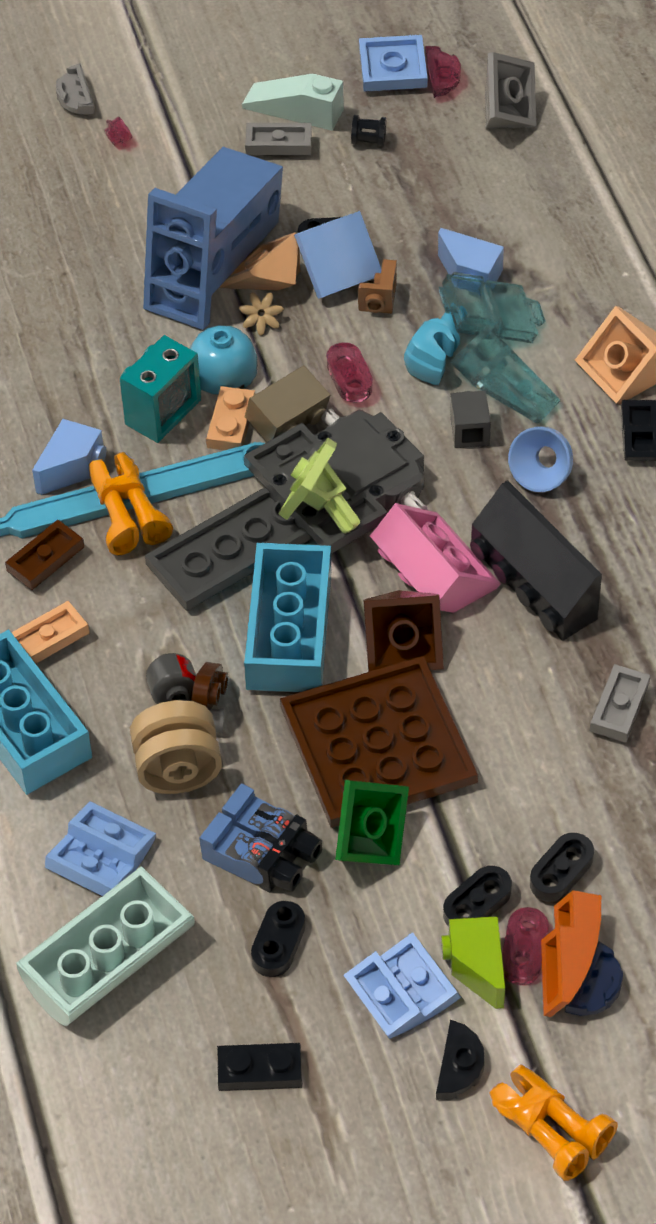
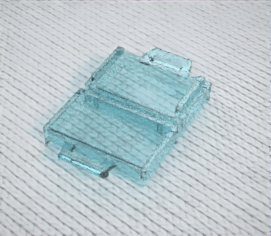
[438,272,546,343]

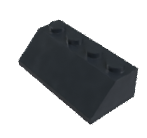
[470,480,602,641]

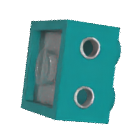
[120,335,201,443]

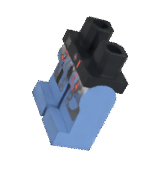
[199,783,322,893]

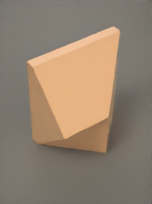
[220,232,301,291]
[575,306,656,404]

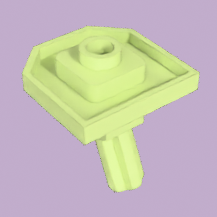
[278,438,360,533]

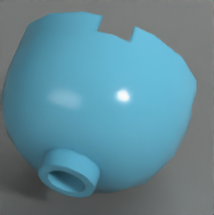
[190,325,258,394]

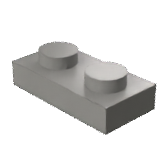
[245,123,312,155]
[590,664,651,742]

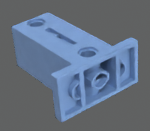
[143,147,283,330]

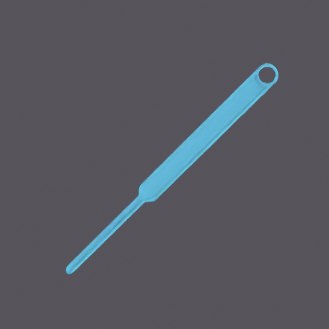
[0,442,265,538]

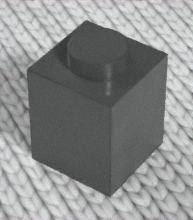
[450,390,491,448]

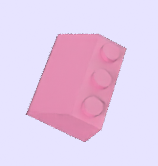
[370,503,501,613]

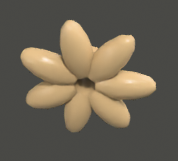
[239,292,284,336]

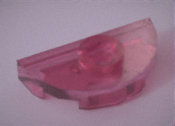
[425,46,461,98]

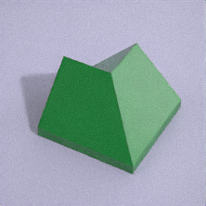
[335,780,409,865]

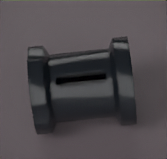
[351,115,387,147]

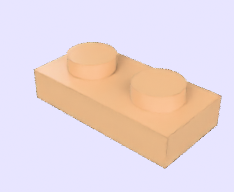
[206,386,255,450]
[11,601,89,664]

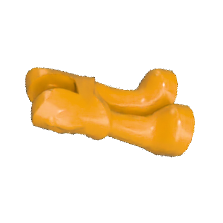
[89,452,174,555]
[489,1064,618,1181]

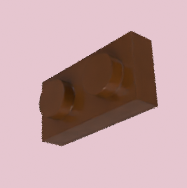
[5,520,84,590]

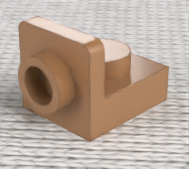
[358,259,397,314]

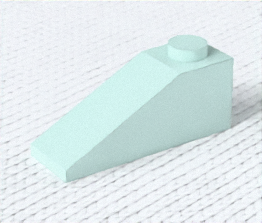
[242,74,344,131]

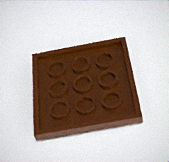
[280,656,478,828]

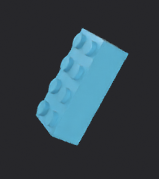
[244,543,332,692]
[0,629,93,795]

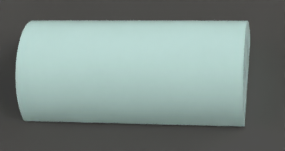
[16,866,195,1026]

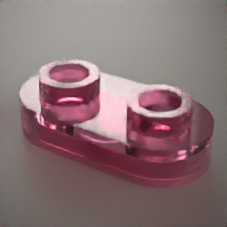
[326,342,373,403]
[502,907,549,985]

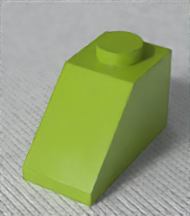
[441,917,505,1009]

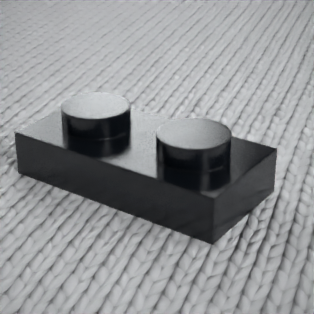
[217,1043,302,1091]

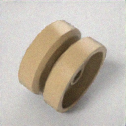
[129,700,222,794]

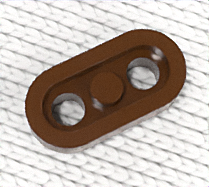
[192,662,228,711]

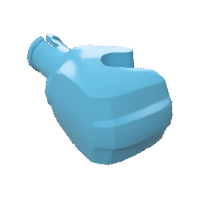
[404,304,467,385]

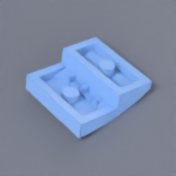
[294,211,381,299]
[45,801,156,896]
[343,932,461,1039]

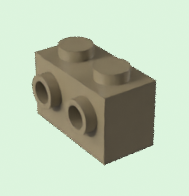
[245,365,331,442]

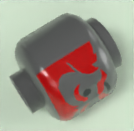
[146,653,196,704]

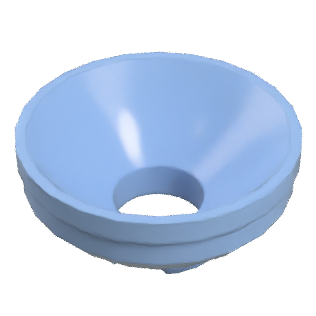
[508,426,573,492]

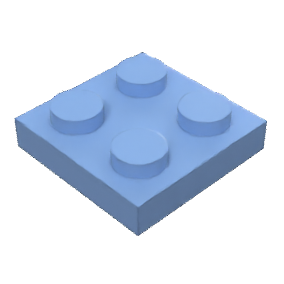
[359,35,428,91]

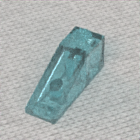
[450,325,561,424]

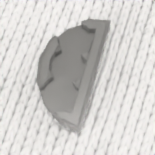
[56,63,95,115]

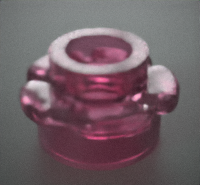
[104,116,133,147]

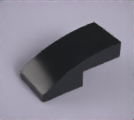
[621,400,656,461]

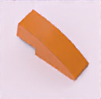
[541,890,602,1017]

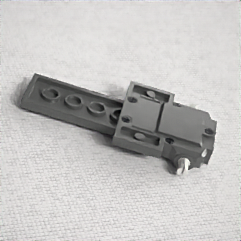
[145,409,427,611]

